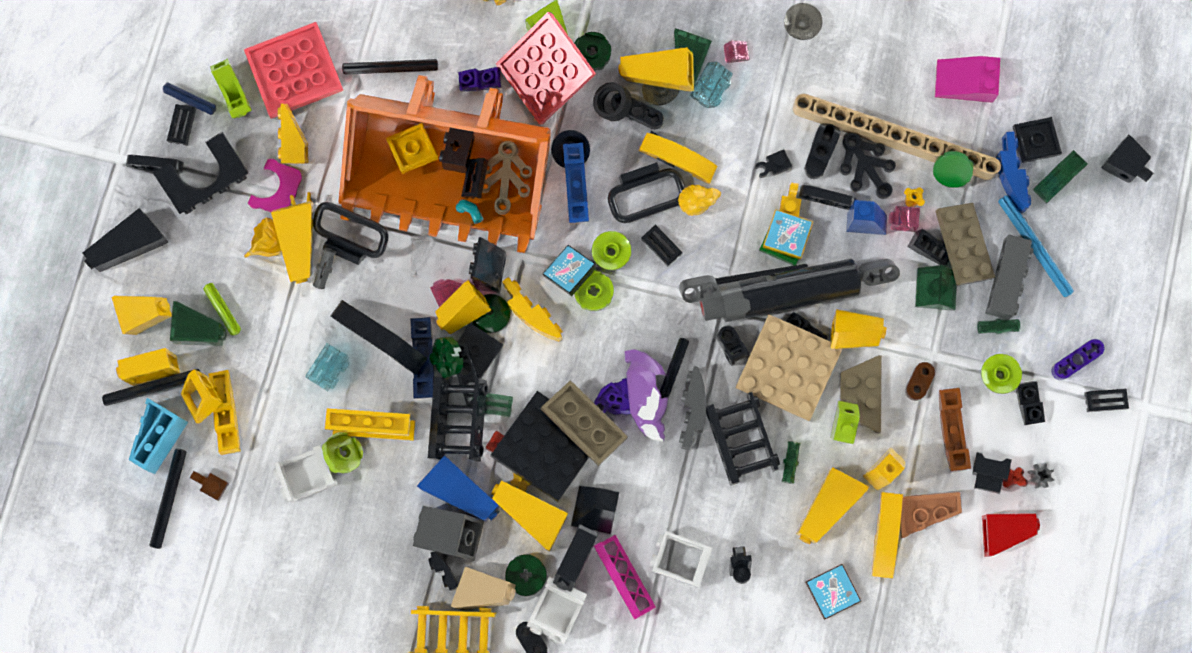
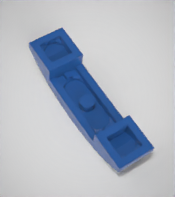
[563,143,589,223]

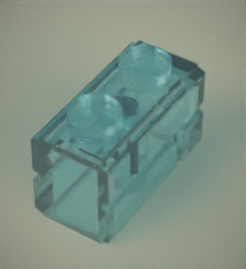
[690,62,733,108]
[305,343,350,392]

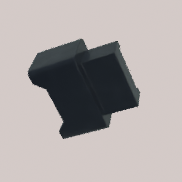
[972,452,1012,494]

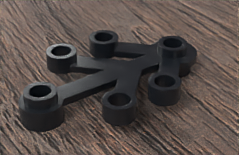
[839,133,896,199]

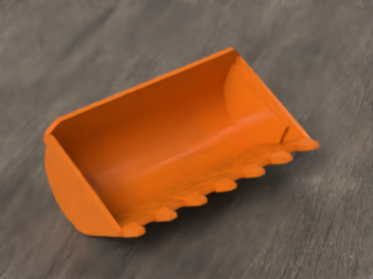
[338,75,551,253]

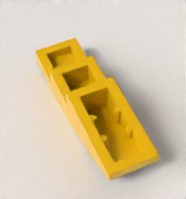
[208,370,241,455]
[872,492,903,579]

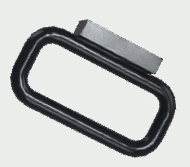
[607,162,686,224]
[313,202,389,265]

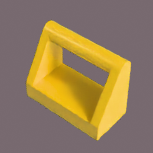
[181,369,222,423]

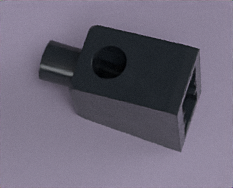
[1101,135,1154,183]

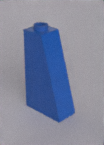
[417,456,500,522]

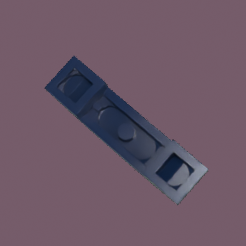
[410,317,434,399]

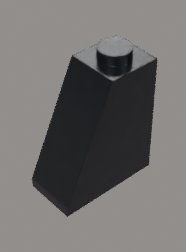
[553,525,599,592]

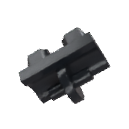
[729,546,752,584]

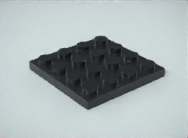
[490,391,590,502]

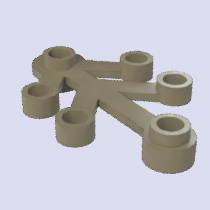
[482,141,532,215]

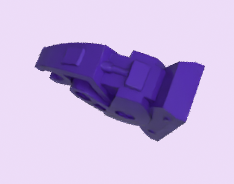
[594,378,631,415]

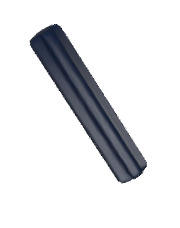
[162,82,216,115]

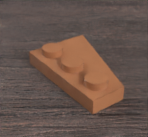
[900,492,962,538]

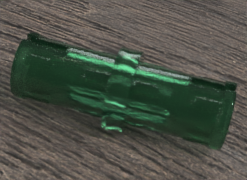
[977,318,1020,335]
[781,441,801,484]

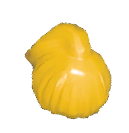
[678,185,721,216]
[244,217,281,258]

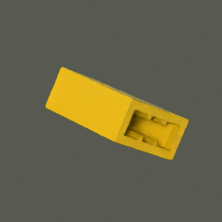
[435,280,491,334]
[111,296,172,335]
[830,309,887,349]

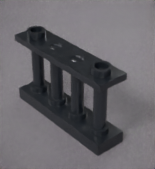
[427,377,488,462]
[706,392,780,486]

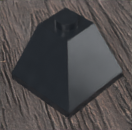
[571,486,619,534]

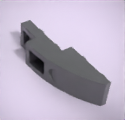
[679,366,706,451]

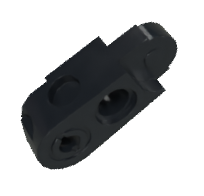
[804,123,840,179]

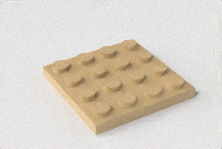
[735,314,843,421]

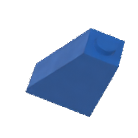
[846,200,887,235]

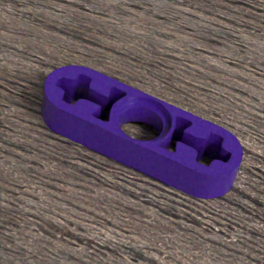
[1051,339,1105,380]

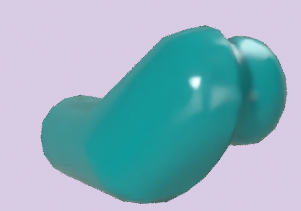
[456,199,483,224]

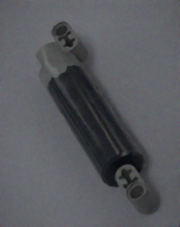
[679,258,900,322]

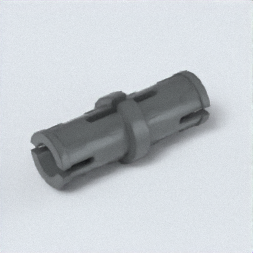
[313,248,336,289]

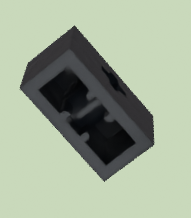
[439,127,475,173]

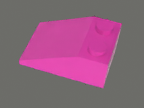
[935,56,1000,103]

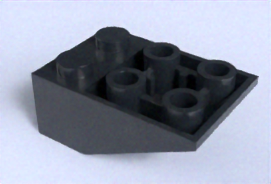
[469,237,507,294]

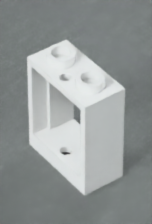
[649,531,712,588]

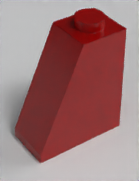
[982,513,1040,557]

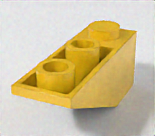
[278,104,309,164]

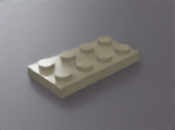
[935,203,995,286]
[541,380,628,466]

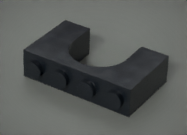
[153,131,249,214]

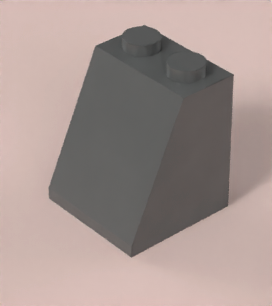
[413,506,484,561]

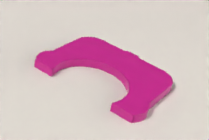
[248,159,302,213]

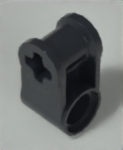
[717,326,750,366]

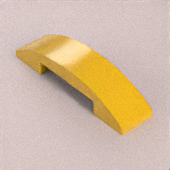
[638,133,717,184]

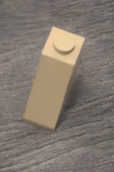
[451,567,516,610]

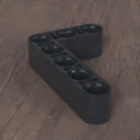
[330,300,428,375]

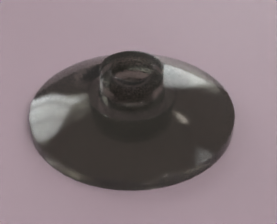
[784,3,823,40]
[642,84,680,106]

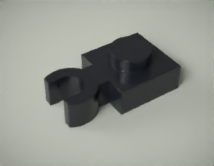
[755,149,792,178]

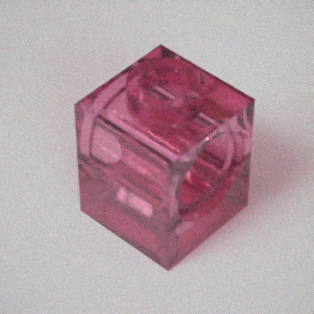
[889,206,920,232]

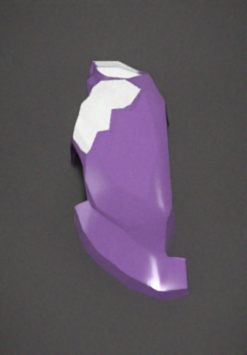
[625,349,668,441]

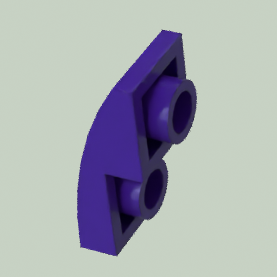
[458,67,501,91]

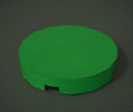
[933,151,974,188]

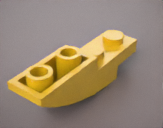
[502,277,563,342]

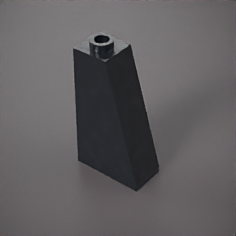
[82,208,168,272]

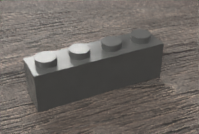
[985,234,1033,320]

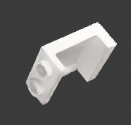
[273,445,338,503]
[527,577,587,644]

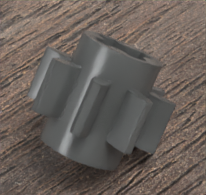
[1027,463,1055,489]

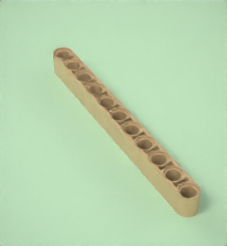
[793,94,1001,180]

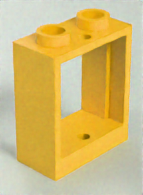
[116,348,180,386]

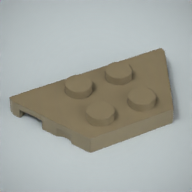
[840,355,882,433]

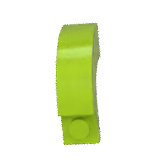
[210,58,252,119]

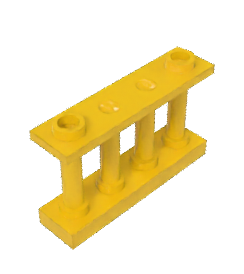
[325,408,416,441]
[409,606,496,653]

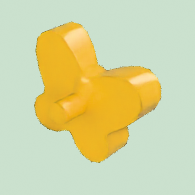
[510,472,531,492]

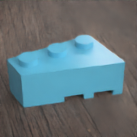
[129,398,188,474]

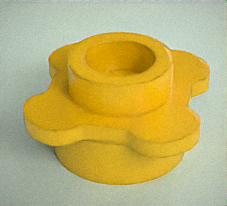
[904,187,925,207]

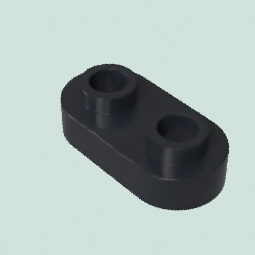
[516,622,548,653]

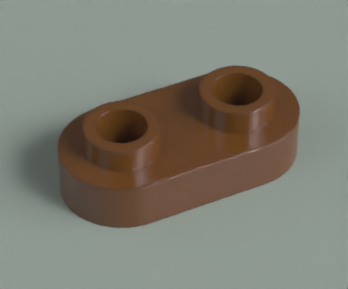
[905,362,935,401]

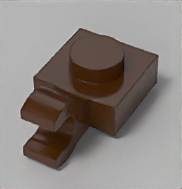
[190,471,229,501]

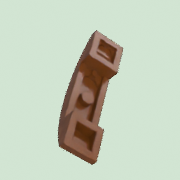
[939,388,971,471]

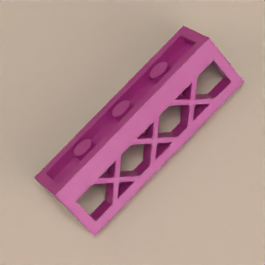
[594,535,656,620]

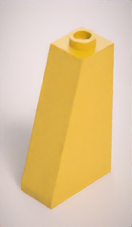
[618,47,694,92]
[271,201,313,284]
[863,447,906,490]
[796,467,869,545]
[491,480,568,552]

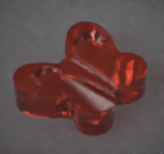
[1002,467,1028,489]

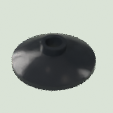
[551,130,590,168]

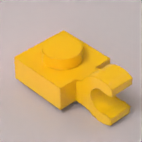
[779,182,802,217]

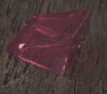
[724,40,750,63]

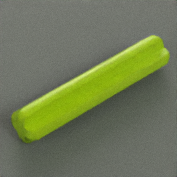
[203,283,241,336]

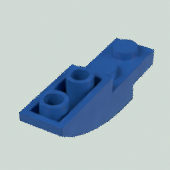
[995,132,1031,213]

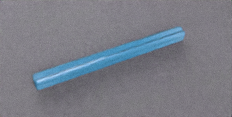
[998,195,1074,297]

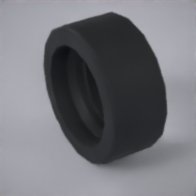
[593,82,632,122]

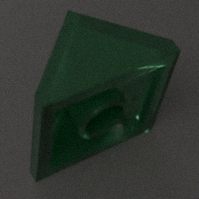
[915,265,957,311]

